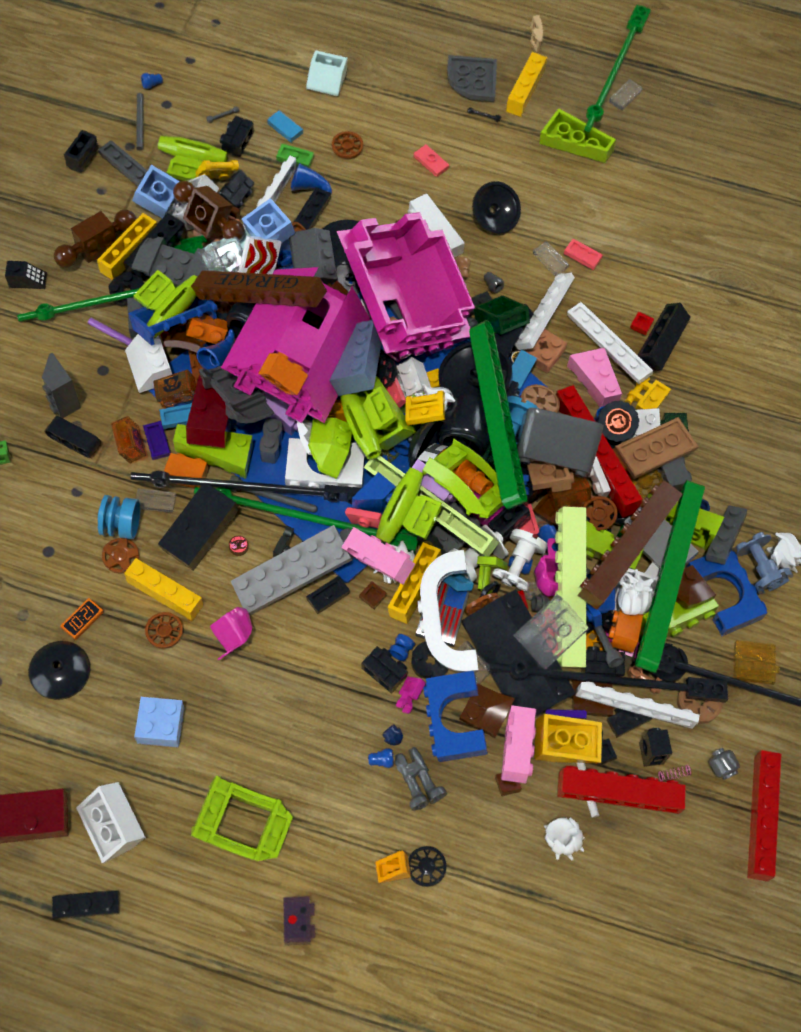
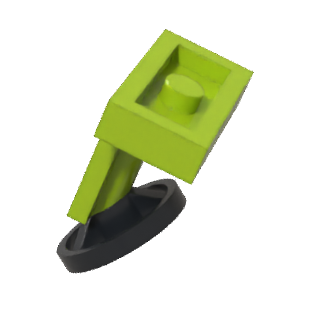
[477,556,508,598]

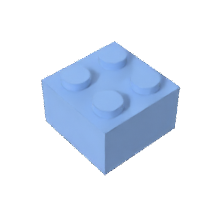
[132,165,180,218]
[242,198,295,243]
[134,697,184,747]

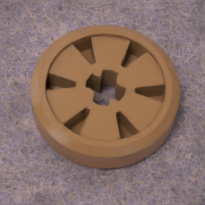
[520,385,560,413]
[677,691,723,724]

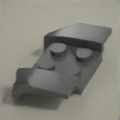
[131,237,212,287]
[199,366,274,423]

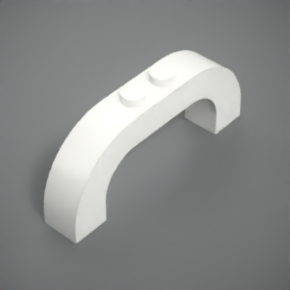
[418,550,479,672]

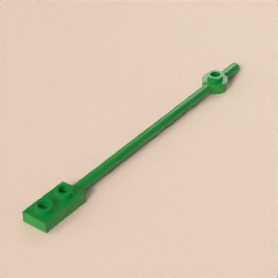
[584,4,651,132]
[17,265,232,322]
[194,487,418,553]

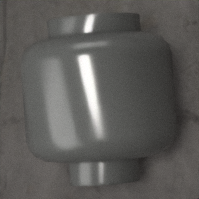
[709,748,740,780]

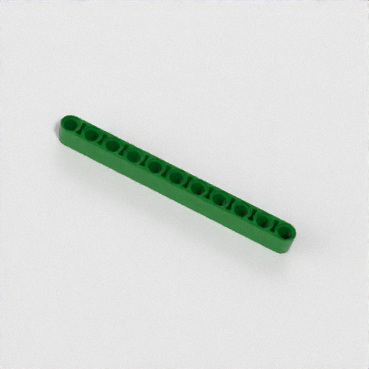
[469,320,527,509]
[635,480,705,673]

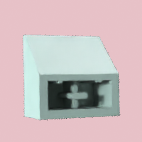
[306,50,347,96]

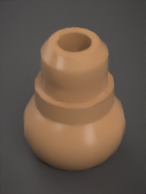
[455,257,470,280]

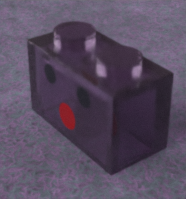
[283,896,315,946]

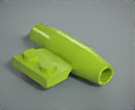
[158,136,228,181]
[133,270,197,338]
[340,386,398,460]
[375,467,443,544]

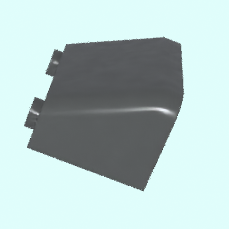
[517,408,604,478]

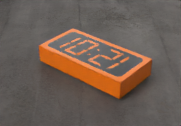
[60,598,104,641]

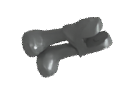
[394,747,447,811]

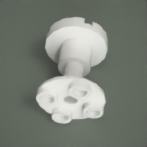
[449,524,509,582]
[492,529,547,592]

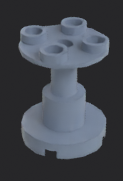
[736,532,793,594]

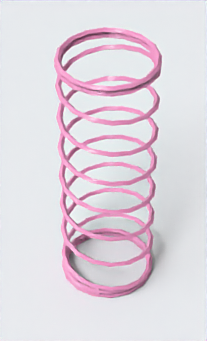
[658,765,691,782]

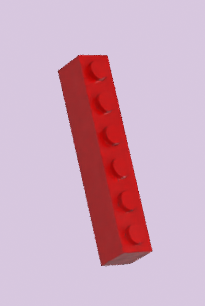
[747,750,782,882]
[557,766,686,814]

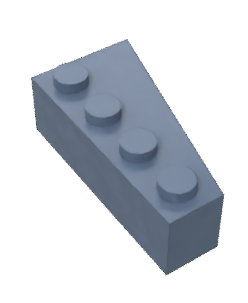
[329,320,382,396]

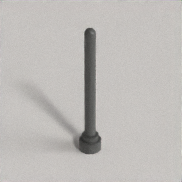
[228,475,317,513]
[591,622,624,668]

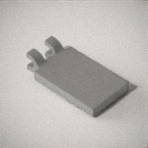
[623,507,699,569]

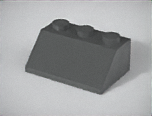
[289,228,338,285]
[42,353,81,418]

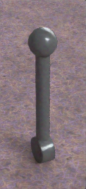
[206,106,239,123]

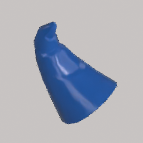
[291,163,332,193]
[197,329,235,370]

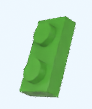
[276,144,314,168]

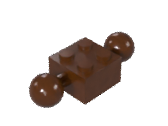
[173,181,245,243]
[54,209,137,268]

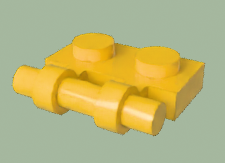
[625,377,671,410]

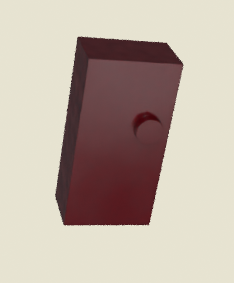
[186,374,231,448]
[0,788,68,843]

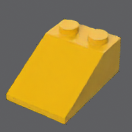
[534,714,602,763]

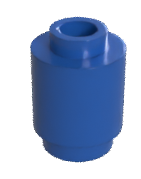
[537,524,558,552]

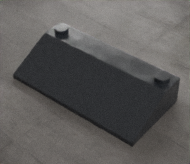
[461,589,576,718]

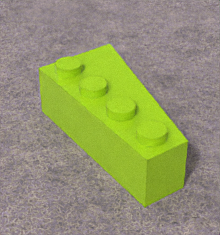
[539,108,616,163]
[356,376,416,450]
[173,424,253,479]
[647,493,724,551]
[586,521,644,570]
[640,599,719,640]

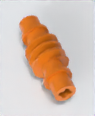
[436,448,493,496]

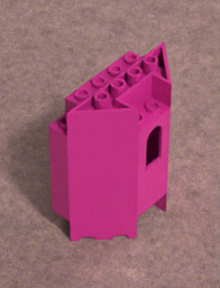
[337,212,475,363]
[221,267,371,423]

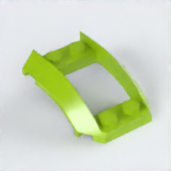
[422,438,503,518]
[191,776,293,861]

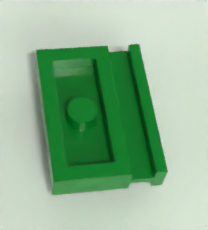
[174,235,207,254]

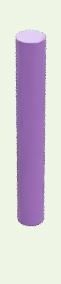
[88,318,133,346]

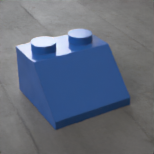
[352,472,396,514]

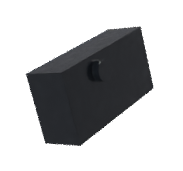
[158,482,239,571]

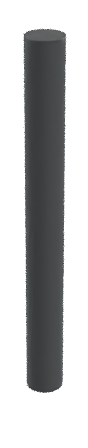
[136,93,143,151]

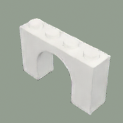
[285,438,364,488]

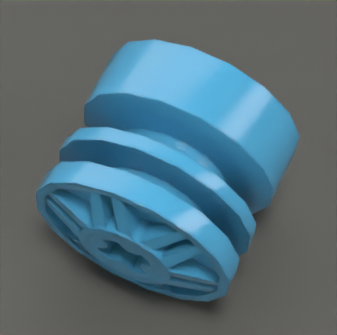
[98,495,141,539]

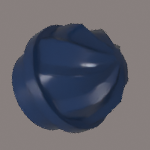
[382,724,403,746]

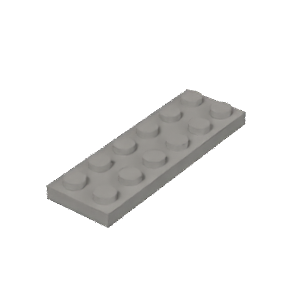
[231,525,352,616]

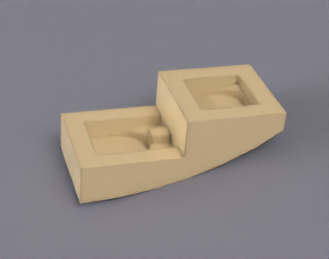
[531,15,543,53]

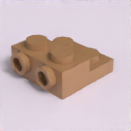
[526,460,574,492]

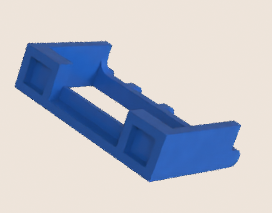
[128,297,218,346]

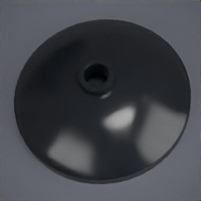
[472,181,521,234]
[408,421,441,468]
[28,641,91,700]

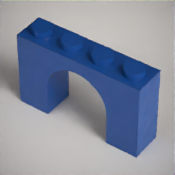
[686,550,768,636]
[423,671,488,762]

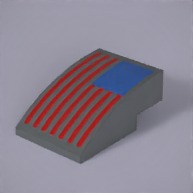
[415,581,470,647]

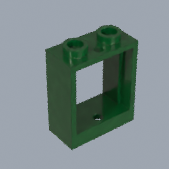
[474,295,530,335]

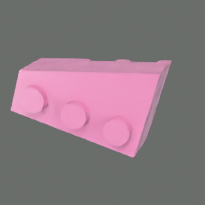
[567,348,622,407]
[341,527,415,584]
[501,705,536,784]

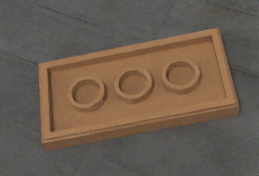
[614,417,698,479]

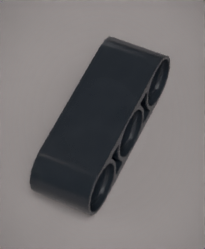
[44,416,101,458]

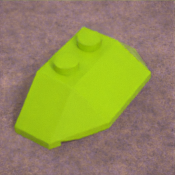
[308,417,352,479]

